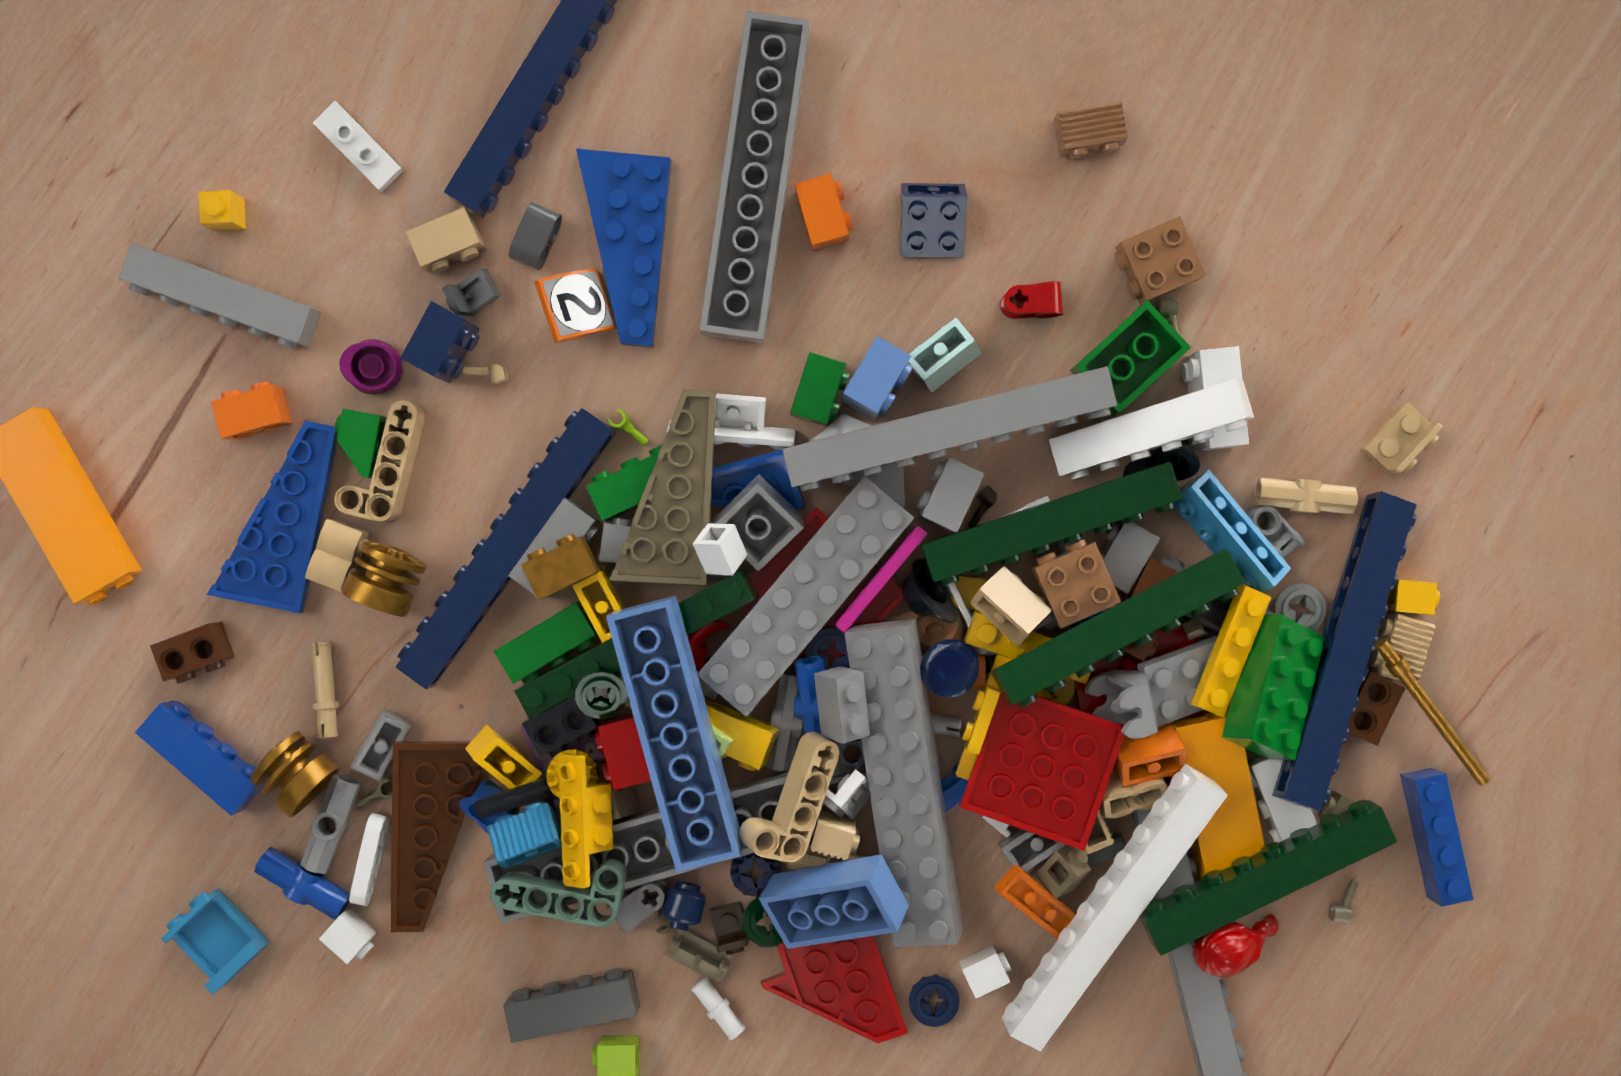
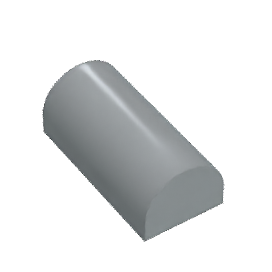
[350,709,411,781]

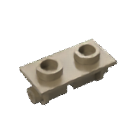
[664,929,734,983]

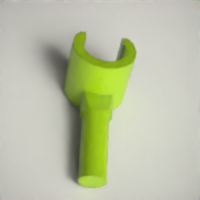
[608,409,649,446]

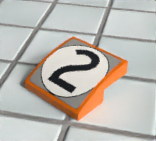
[534,268,617,343]

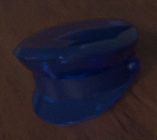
[920,639,979,698]

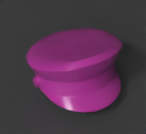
[339,339,403,394]

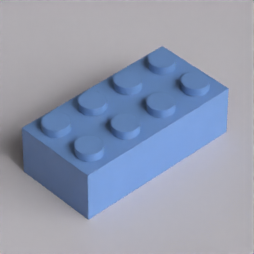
[759,854,909,949]

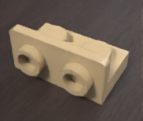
[1361,402,1443,475]

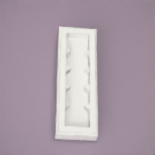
[313,101,404,192]

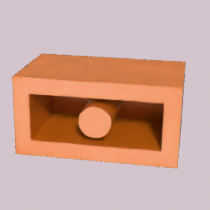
[794,173,853,251]
[211,381,293,440]
[1114,723,1186,787]

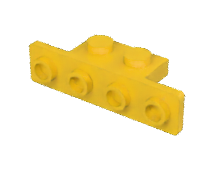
[956,654,1013,780]
[558,754,613,889]

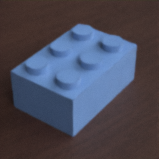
[842,336,913,421]

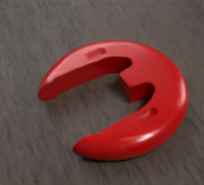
[688,620,730,671]

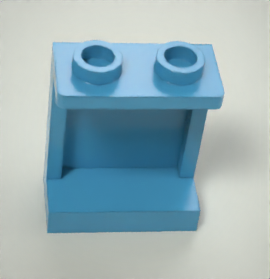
[161,888,270,995]

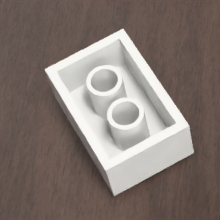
[1181,346,1249,452]

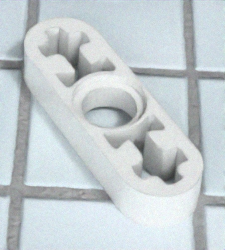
[349,813,389,906]

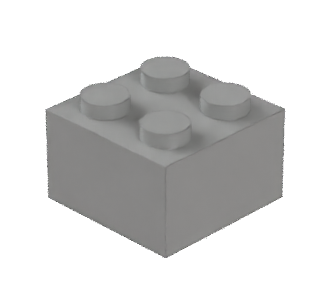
[916,457,985,533]
[713,474,804,571]

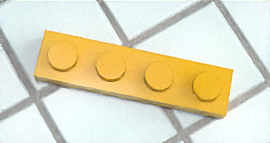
[1191,585,1272,717]
[964,611,1094,684]

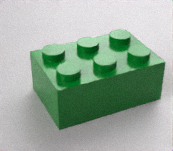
[1070,300,1191,416]

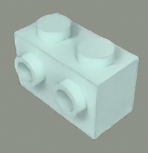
[908,318,982,393]

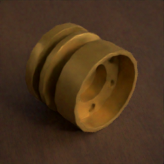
[342,541,427,617]
[249,731,339,818]

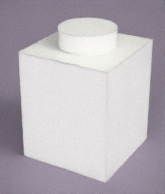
[693,523,747,576]
[319,908,378,964]
[959,945,1012,999]

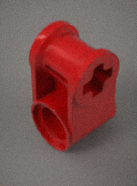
[1000,281,1063,319]

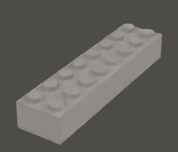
[698,476,914,717]

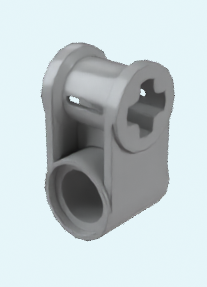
[1246,506,1305,559]
[606,879,669,933]

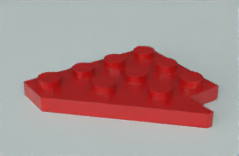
[761,936,908,1044]

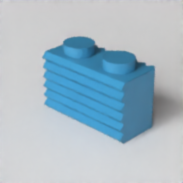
[487,802,562,869]

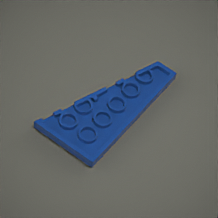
[576,149,672,348]
[206,421,338,613]

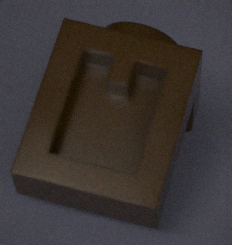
[709,901,749,955]

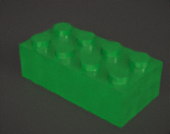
[1222,614,1325,761]

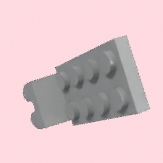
[1085,635,1232,739]

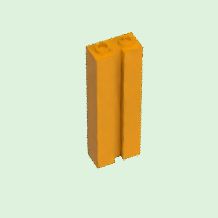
[0,407,142,606]
[1167,708,1265,881]

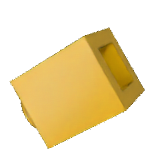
[198,190,246,231]
[1386,579,1440,615]

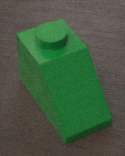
[335,408,387,479]

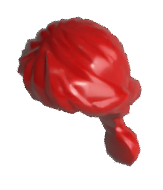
[1192,914,1279,978]

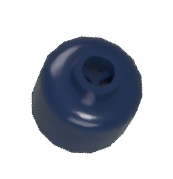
[661,881,706,931]

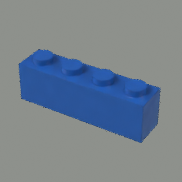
[135,700,267,816]
[1400,768,1473,906]

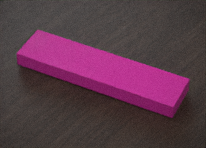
[835,526,928,633]

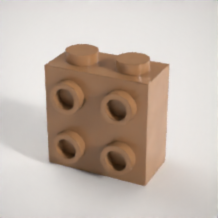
[1114,216,1206,305]
[1031,539,1121,628]

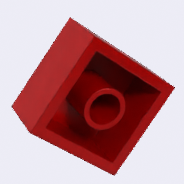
[595,713,651,790]

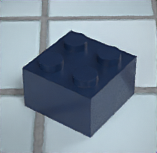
[400,301,480,383]

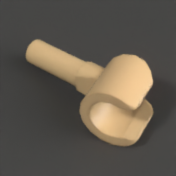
[463,364,509,384]

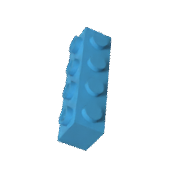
[1174,470,1291,592]

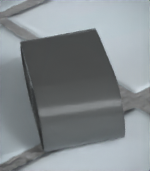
[509,202,562,270]

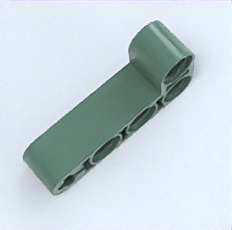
[490,859,627,928]

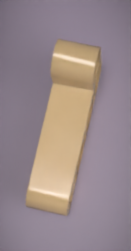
[334,400,425,522]
[739,731,839,863]

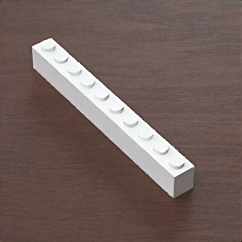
[1002,764,1228,1052]

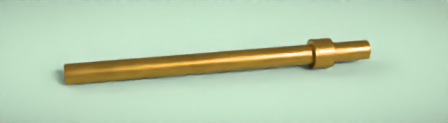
[1374,638,1490,785]

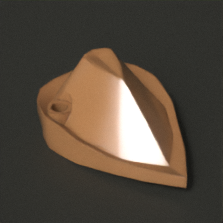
[893,611,965,656]

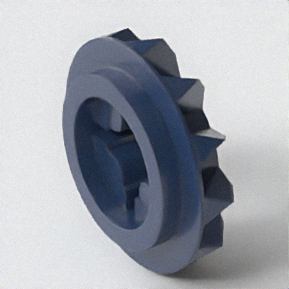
[806,628,850,670]
[730,853,781,898]
[909,974,960,1027]

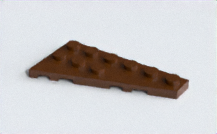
[391,741,482,933]

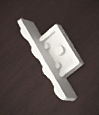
[667,394,796,449]

